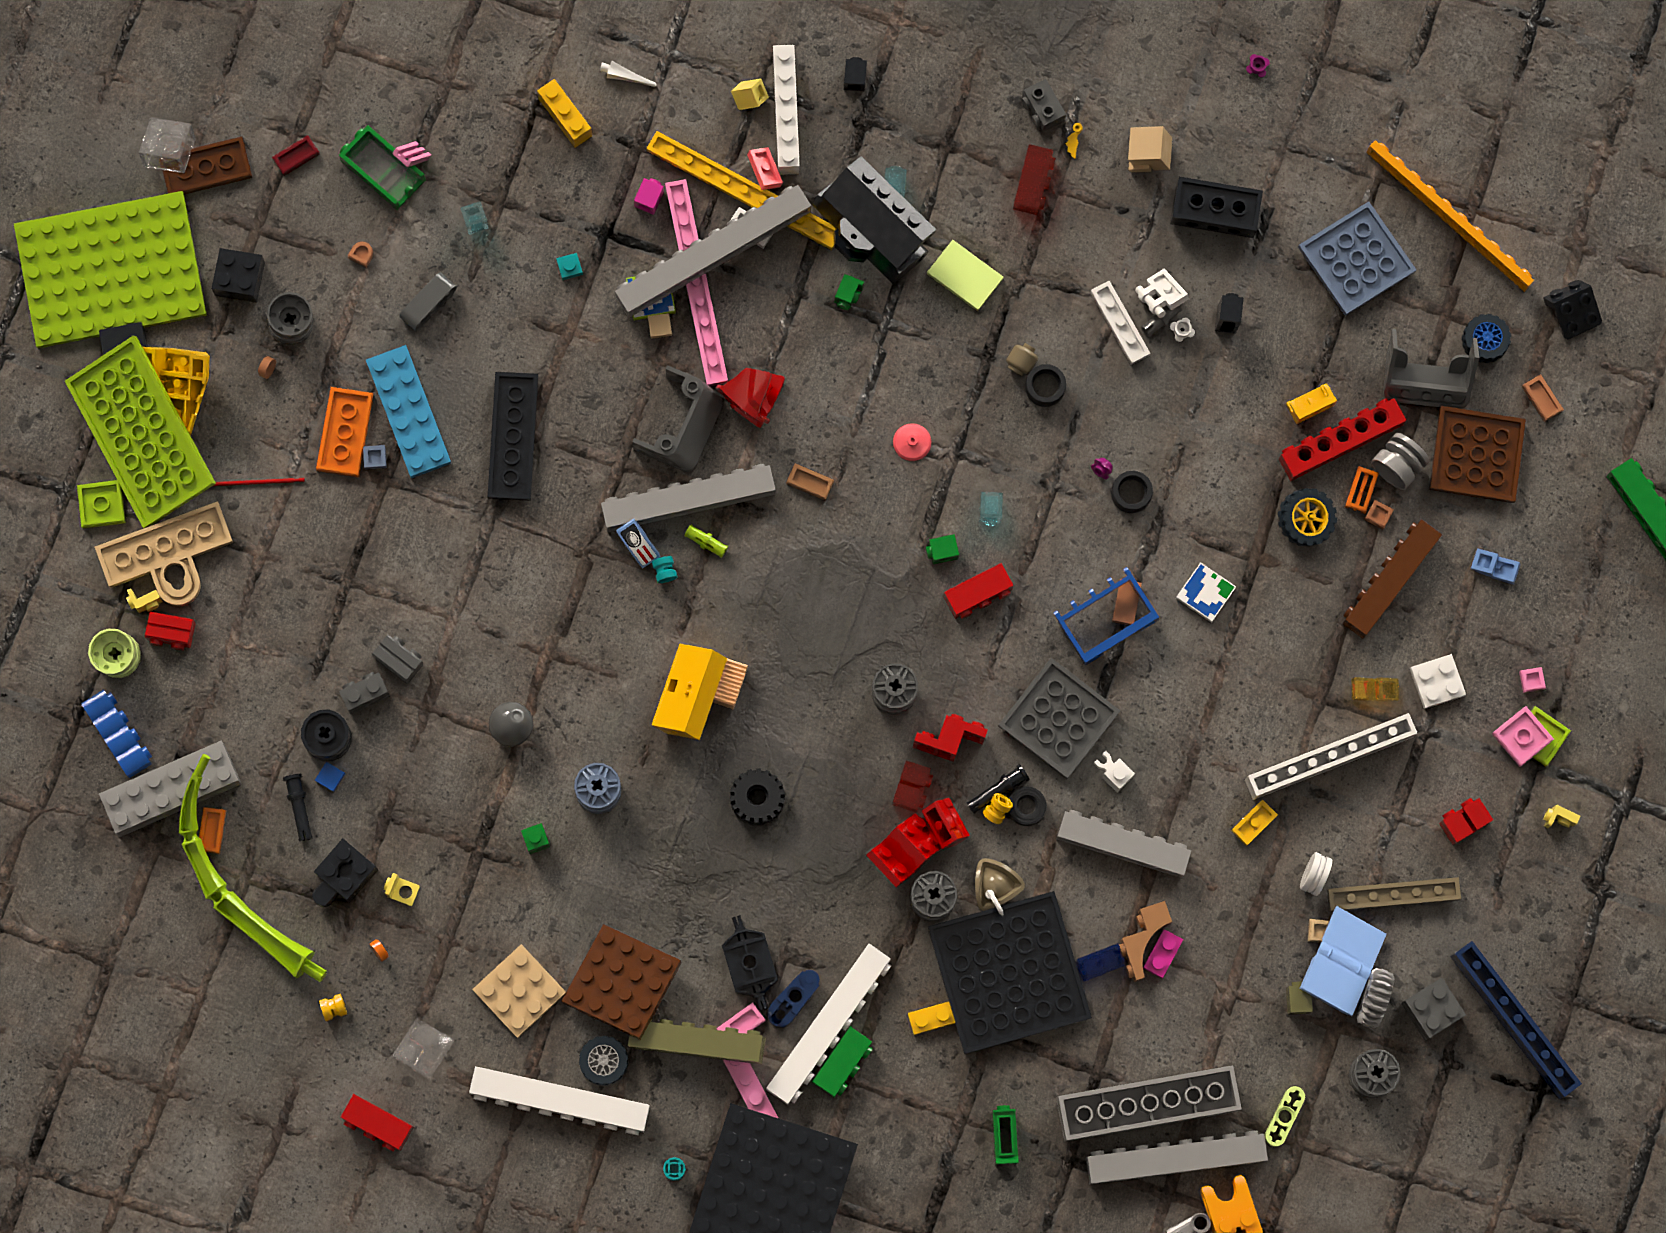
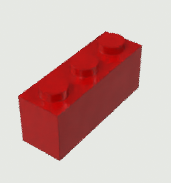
[943,563,1014,619]
[340,1094,414,1152]

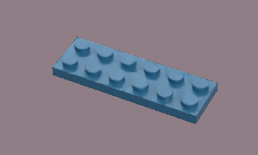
[366,345,451,478]

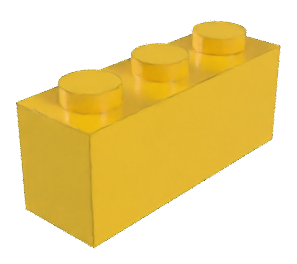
[537,79,592,148]

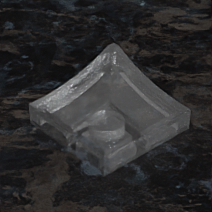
[393,1018,455,1080]

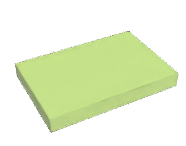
[927,240,1004,311]

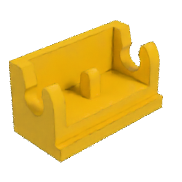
[1286,384,1337,424]

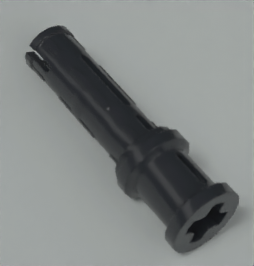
[966,764,1030,814]
[283,773,313,842]

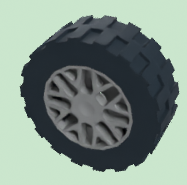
[579,1036,628,1086]

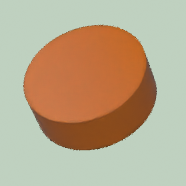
[369,939,389,962]

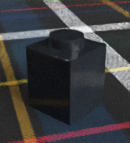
[844,57,867,92]

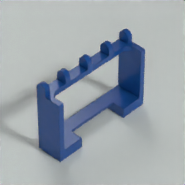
[1053,567,1159,666]

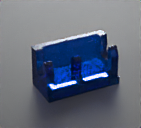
[1075,943,1125,982]

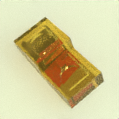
[1351,677,1399,701]

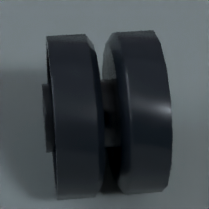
[301,709,352,762]

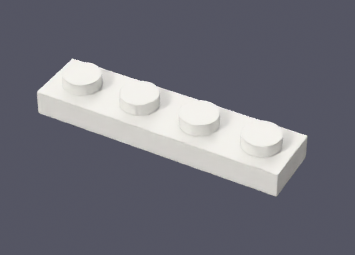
[1090,281,1151,365]

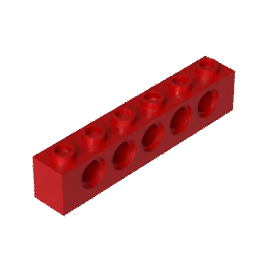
[1279,398,1407,481]

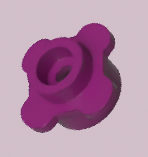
[1246,54,1270,78]
[1091,458,1113,480]

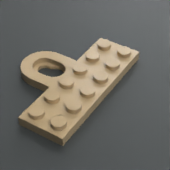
[95,501,233,606]

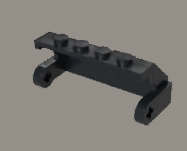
[812,156,937,284]

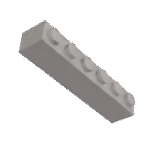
[1056,810,1191,878]

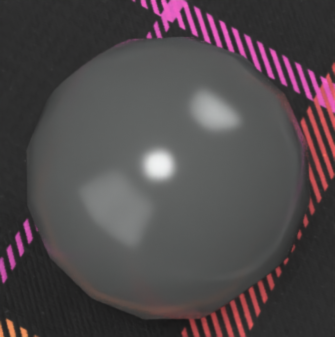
[489,701,533,747]

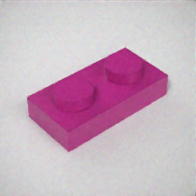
[1143,929,1183,979]

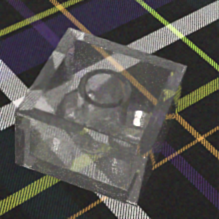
[139,117,196,173]

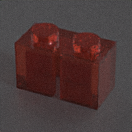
[892,760,933,813]

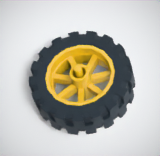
[1278,488,1337,546]

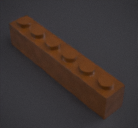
[1342,519,1442,639]

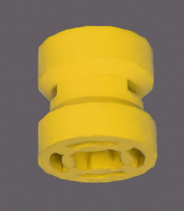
[983,793,1013,824]
[319,994,347,1021]

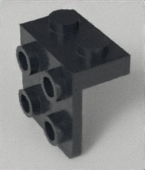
[1543,280,1602,340]

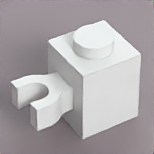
[1094,751,1135,793]

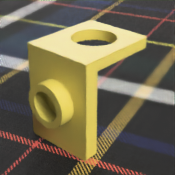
[384,873,420,906]

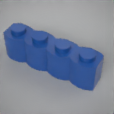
[81,689,152,778]

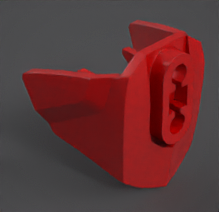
[716,368,785,428]

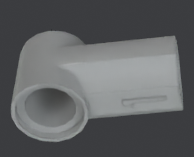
[1166,1213,1211,1233]

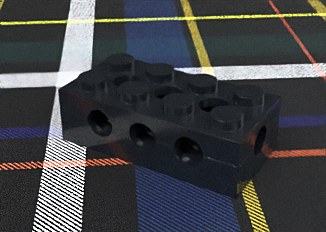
[1170,176,1263,238]

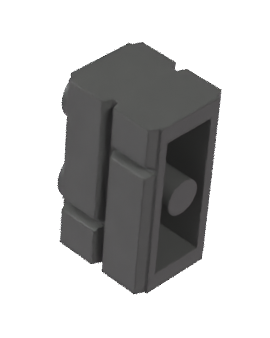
[372,635,423,684]

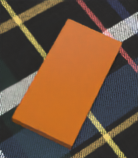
[316,387,374,477]

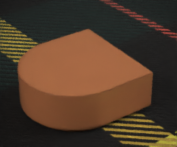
[348,242,373,268]

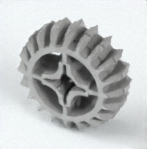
[1357,968,1394,1028]

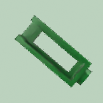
[992,1105,1019,1165]

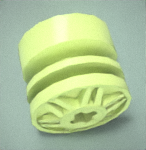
[88,629,141,678]

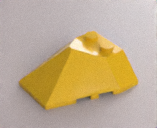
[143,347,210,436]

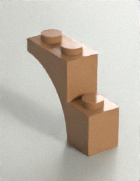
[1118,901,1172,982]

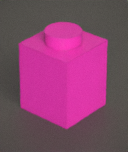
[634,178,664,215]

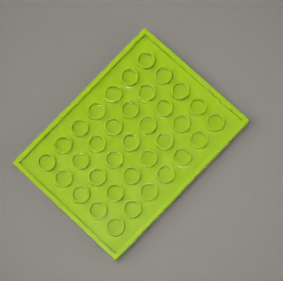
[14,191,207,348]

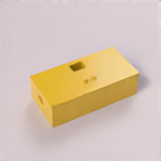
[652,644,728,740]

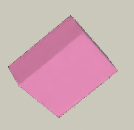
[1519,667,1546,693]

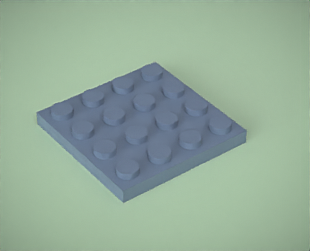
[1298,201,1416,316]

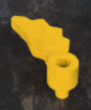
[1066,123,1083,159]

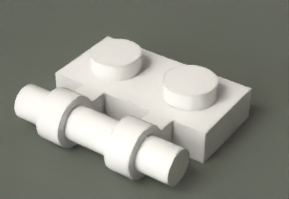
[1135,269,1189,318]

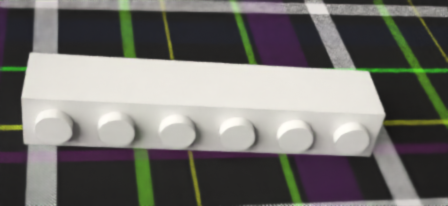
[773,45,799,175]

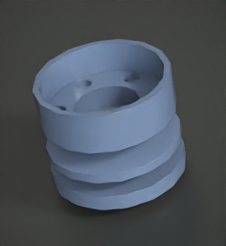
[574,763,621,814]

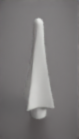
[600,61,656,87]

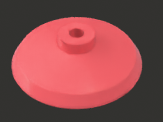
[893,424,931,461]

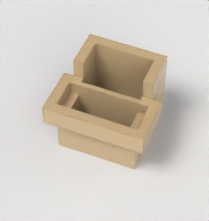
[1128,126,1172,172]

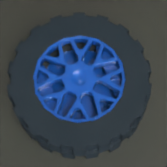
[1462,314,1511,363]

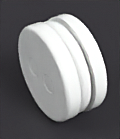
[1300,852,1332,896]

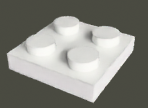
[1410,654,1466,709]

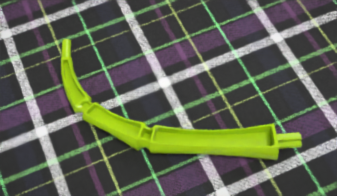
[179,754,327,982]

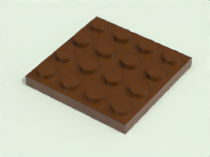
[1429,406,1526,503]
[562,924,682,1040]

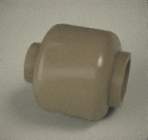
[1006,343,1038,376]

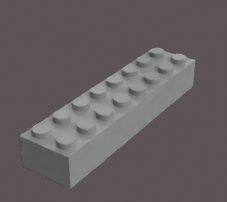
[1056,1065,1242,1142]

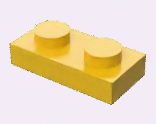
[1231,799,1278,846]
[908,1002,955,1035]

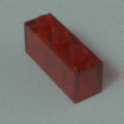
[1013,144,1056,215]

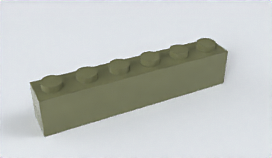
[628,1019,766,1065]

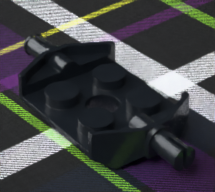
[722,915,778,1011]

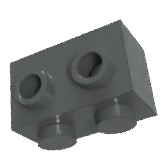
[1021,79,1066,132]
[339,672,390,715]

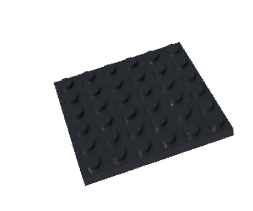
[927,891,1092,1055]
[689,1103,858,1233]

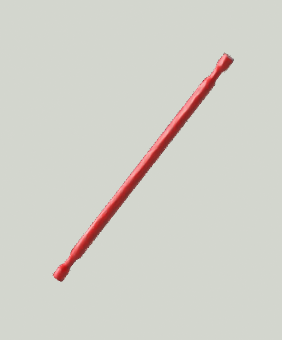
[213,478,305,486]

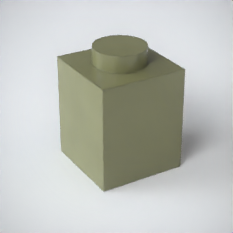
[1286,982,1313,1015]

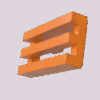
[1345,466,1379,514]

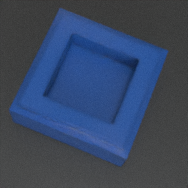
[315,762,345,792]

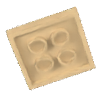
[472,944,566,1038]

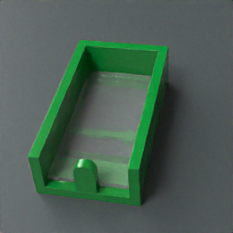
[339,125,426,210]

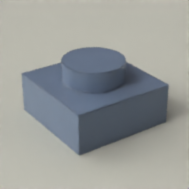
[363,445,387,470]

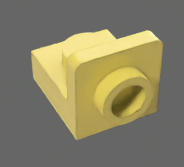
[1543,805,1580,828]

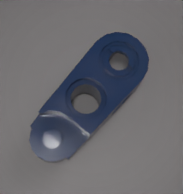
[768,970,820,1028]

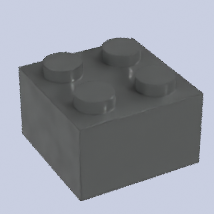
[1401,978,1466,1040]

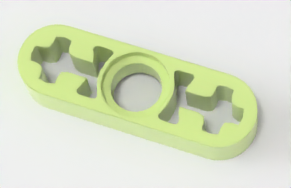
[1264,1086,1305,1147]

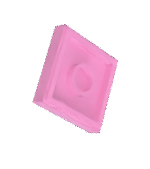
[1492,706,1554,767]

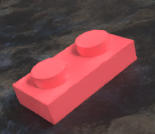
[747,147,783,190]

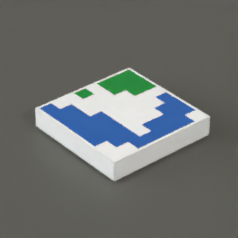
[1176,562,1236,623]

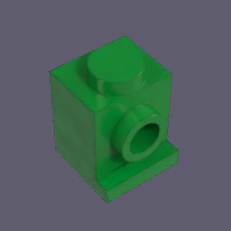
[834,274,864,310]

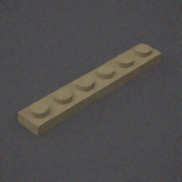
[1327,877,1461,912]

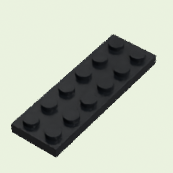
[487,372,539,501]

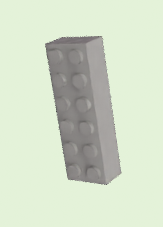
[99,740,241,837]

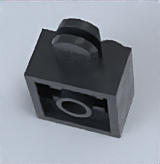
[312,838,378,907]

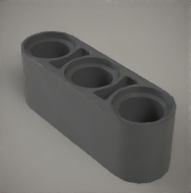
[399,272,457,331]

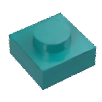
[556,253,583,280]

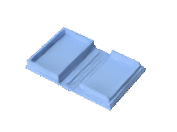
[1300,906,1386,1016]

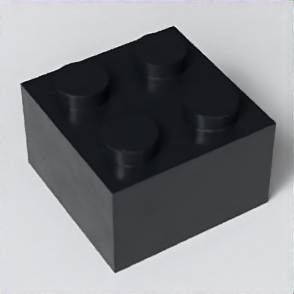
[211,248,265,303]

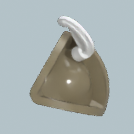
[975,858,1025,916]

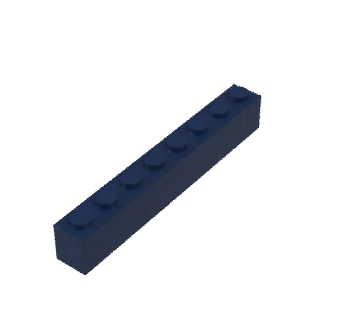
[1450,941,1582,1099]

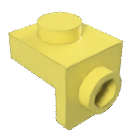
[126,589,163,613]

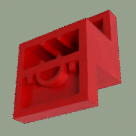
[912,714,988,762]
[866,813,942,887]

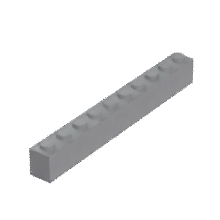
[615,185,811,318]

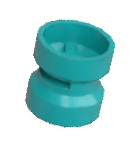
[652,556,678,583]
[663,1157,686,1181]

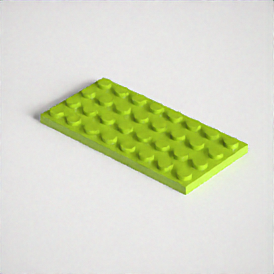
[65,336,216,528]

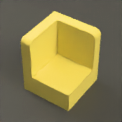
[731,79,769,110]

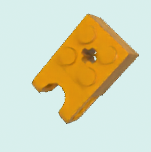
[1200,1175,1263,1233]

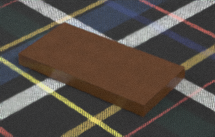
[159,136,253,195]

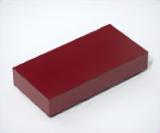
[272,135,320,176]

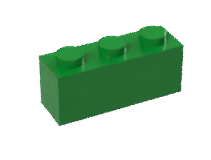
[812,1026,873,1098]

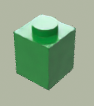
[925,534,959,565]
[521,823,550,854]

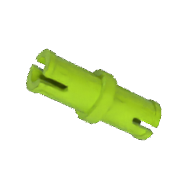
[684,524,728,558]

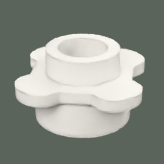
[1170,318,1195,342]

